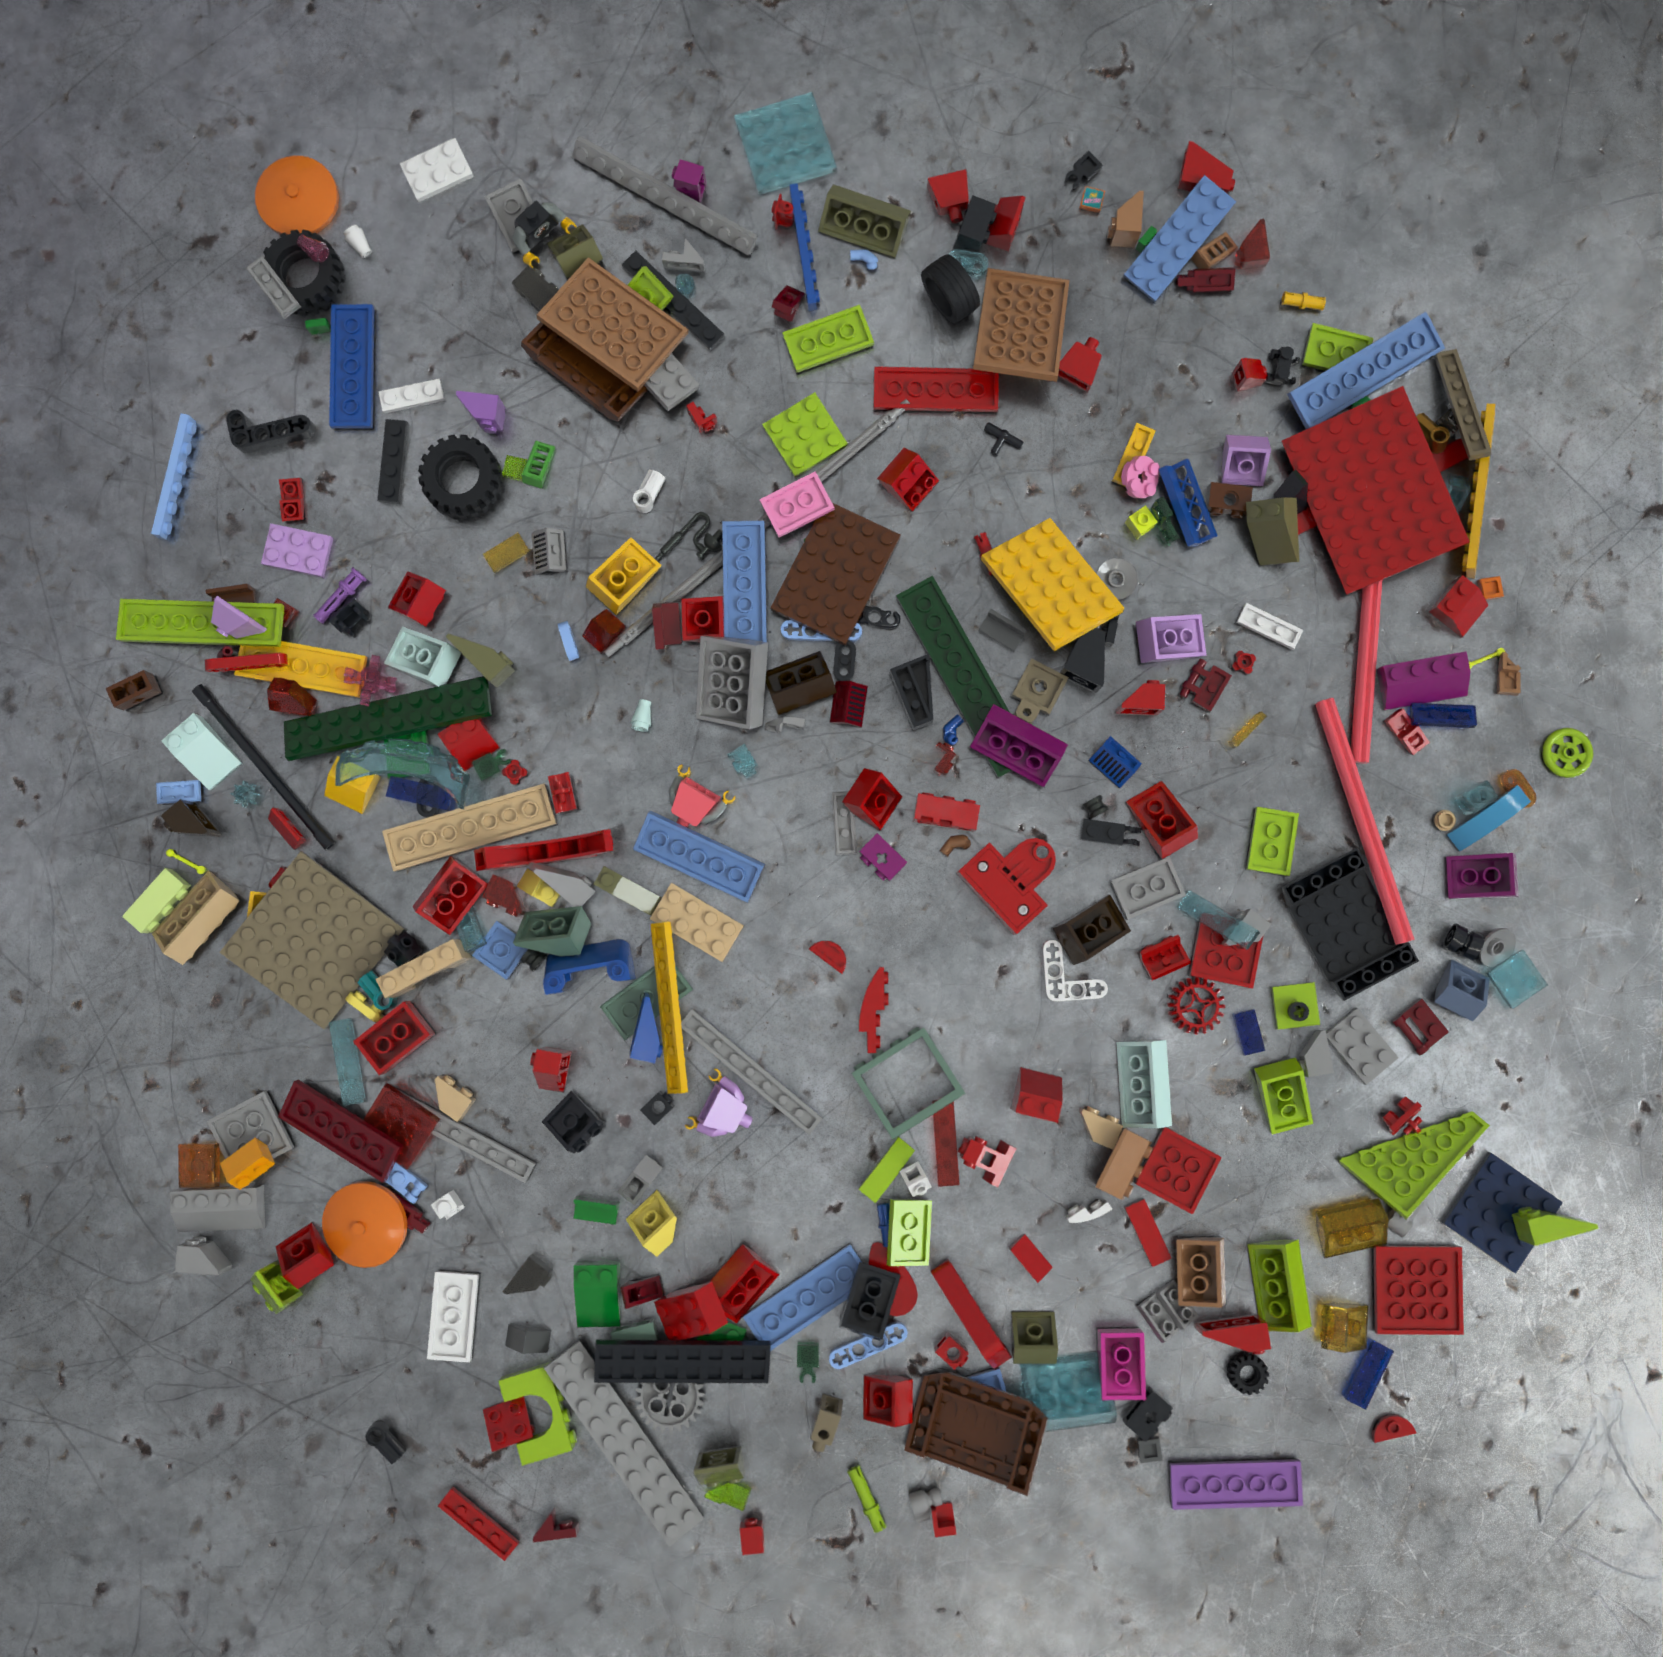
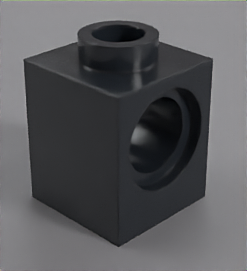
[640,1091,675,1126]

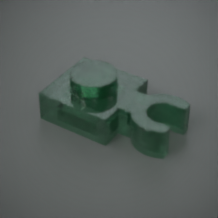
[471,749,512,781]
[797,1344,819,1383]

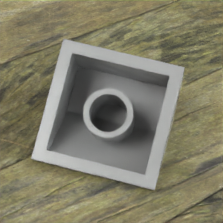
[174,1236,232,1276]

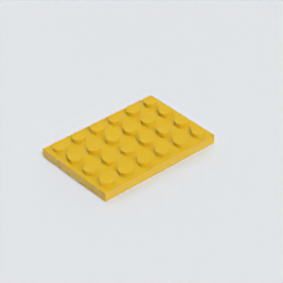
[981,518,1124,651]

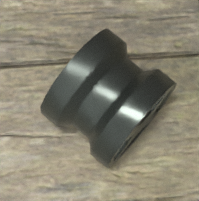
[1083,794,1109,819]
[520,949,547,972]

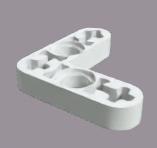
[1042,940,1108,1001]

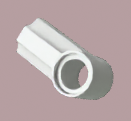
[633,469,666,514]

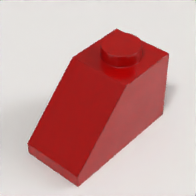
[1232,358,1267,392]

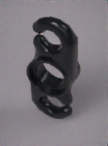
[858,606,901,629]

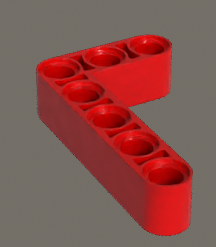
[931,1259,1012,1369]

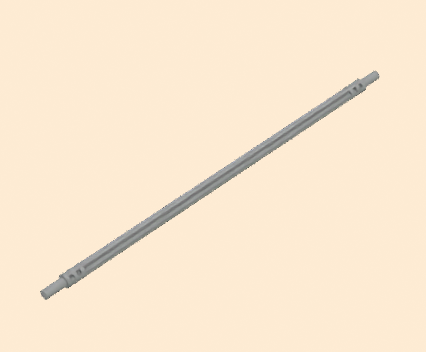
[604,399,910,657]

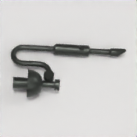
[654,512,723,561]

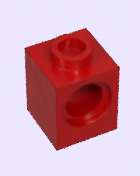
[934,1332,969,1370]
[740,1518,765,1555]

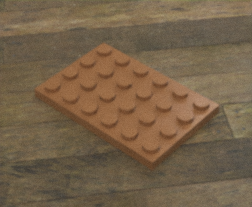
[537,257,689,392]
[973,268,1069,382]

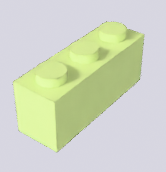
[122,868,191,933]

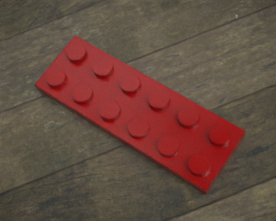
[873,367,999,412]

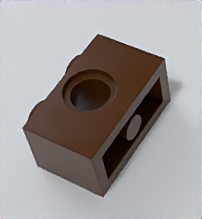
[1205,482,1253,519]

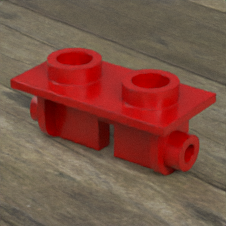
[771,194,794,230]

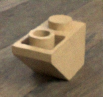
[435,1074,476,1122]
[1079,1106,1123,1150]

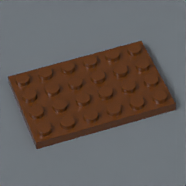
[770,503,901,646]

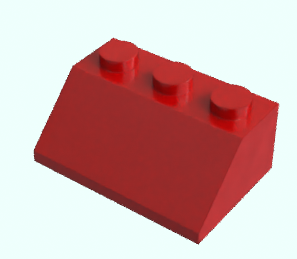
[413,856,488,935]
[710,1244,779,1324]

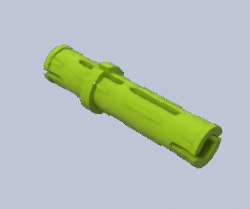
[847,1465,887,1533]

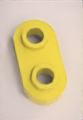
[345,991,384,1023]

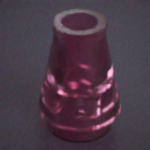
[297,235,329,262]

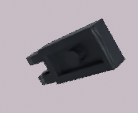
[1080,819,1142,846]

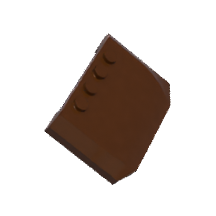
[521,322,648,422]
[904,1372,1049,1496]

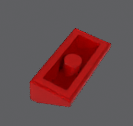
[268,807,306,850]
[1009,1234,1053,1283]

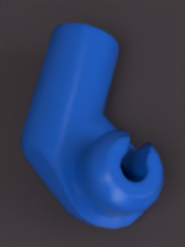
[943,714,964,745]

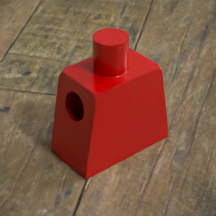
[927,169,969,224]
[1058,337,1102,392]

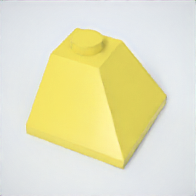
[626,1190,677,1257]

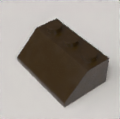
[765,651,837,715]

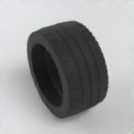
[921,254,980,323]

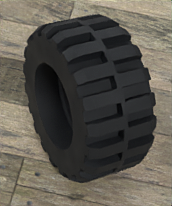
[263,230,345,316]
[418,434,503,519]

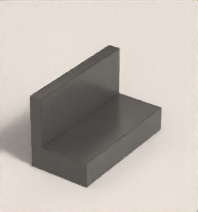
[978,609,1027,652]

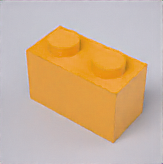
[220,1138,275,1190]

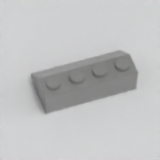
[170,1185,265,1232]

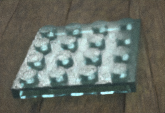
[734,92,837,195]

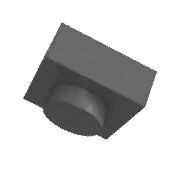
[1137,1436,1163,1463]

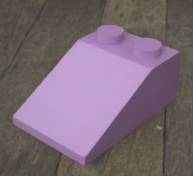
[1136,614,1207,663]

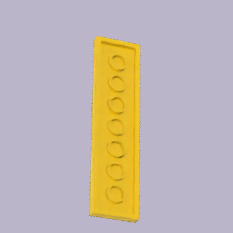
[1462,403,1496,579]

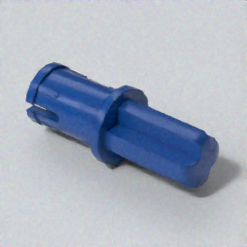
[877,1203,890,1247]

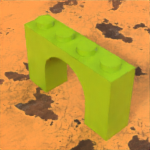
[498,1361,577,1466]

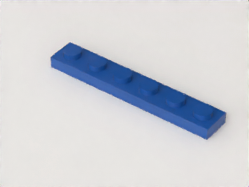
[789,183,820,311]

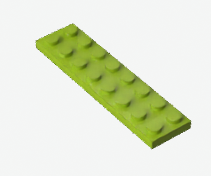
[116,599,284,647]

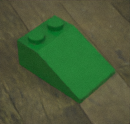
[574,1261,621,1327]

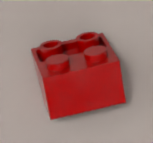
[877,448,939,511]

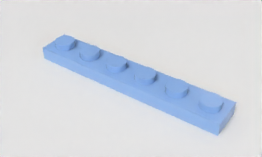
[151,413,197,540]

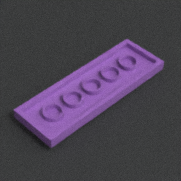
[1169,1459,1303,1510]

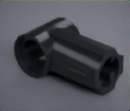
[365,1421,407,1465]

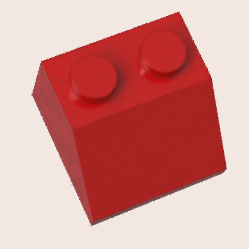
[986,196,1026,251]
[388,571,446,627]
[1429,575,1488,638]
[1115,680,1165,715]
[438,718,500,772]
[842,768,903,830]
[275,1222,334,1289]
[863,1375,913,1427]

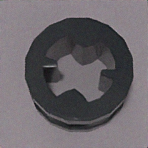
[1287,1002,1309,1021]

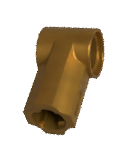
[1416,413,1450,454]

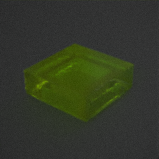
[502,455,527,481]

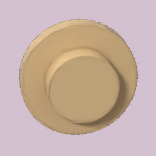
[1434,810,1456,831]

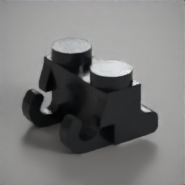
[1265,346,1300,386]
[329,596,370,637]

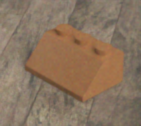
[1095,1128,1153,1200]
[1176,1237,1226,1308]

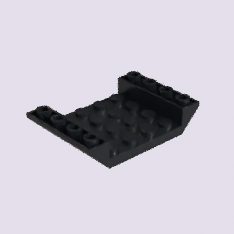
[1282,848,1419,1001]

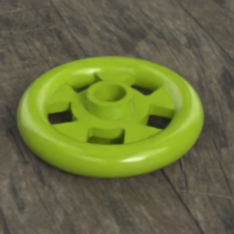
[1542,728,1593,778]

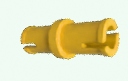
[1281,291,1326,311]

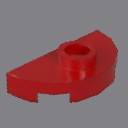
[809,941,846,974]
[1372,1415,1416,1443]

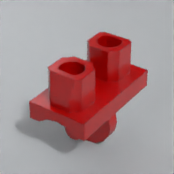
[548,772,577,814]
[1383,1097,1423,1136]

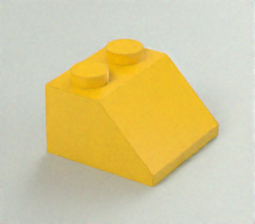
[324,756,381,814]

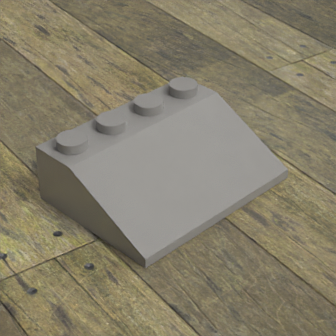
[696,636,768,729]

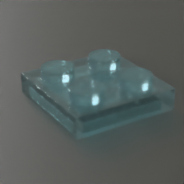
[1486,950,1548,1009]

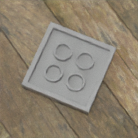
[207,1091,295,1159]

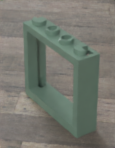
[852,1027,965,1140]

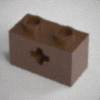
[105,670,162,711]

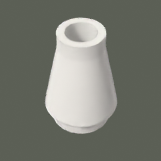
[343,225,372,258]

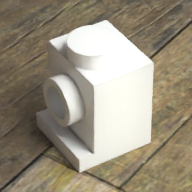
[899,1161,932,1197]
[431,1190,465,1220]

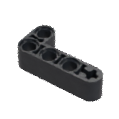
[226,410,316,453]

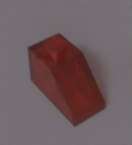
[1236,219,1270,269]
[267,678,317,716]

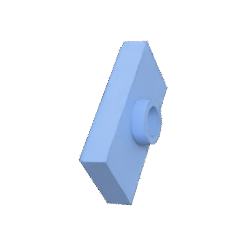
[156,780,201,804]

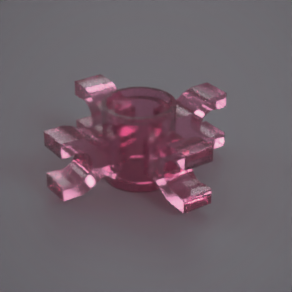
[344,655,397,706]

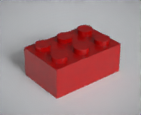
[353,1001,435,1075]
[654,1282,728,1340]

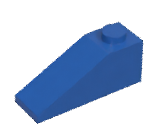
[629,992,663,1063]

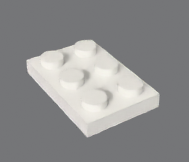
[400,138,474,203]

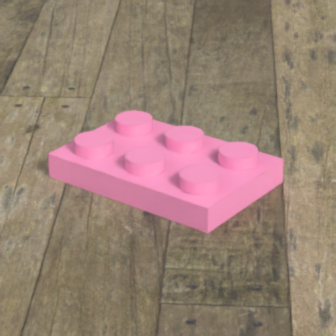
[759,471,835,538]

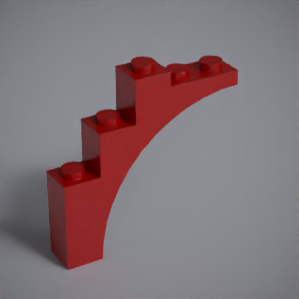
[474,829,613,871]

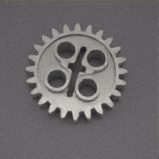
[635,1383,705,1434]

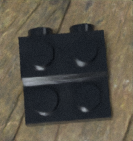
[542,1091,604,1154]

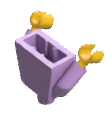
[685,1069,752,1137]

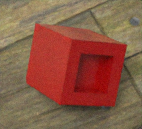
[931,1502,957,1537]

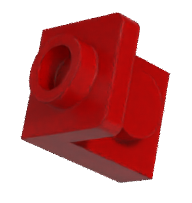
[686,402,717,433]

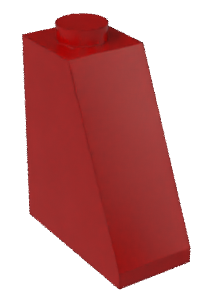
[1177,141,1235,194]

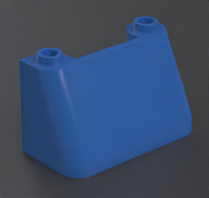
[543,939,636,995]

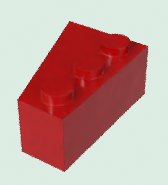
[913,792,980,832]
[530,1047,572,1093]

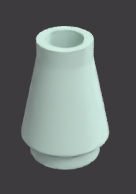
[630,699,651,732]

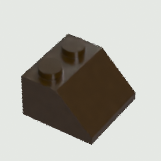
[161,799,222,837]

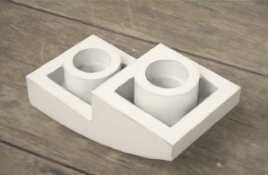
[1065,1200,1112,1223]

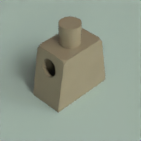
[811,1394,843,1452]

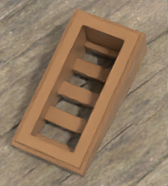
[1191,232,1238,269]

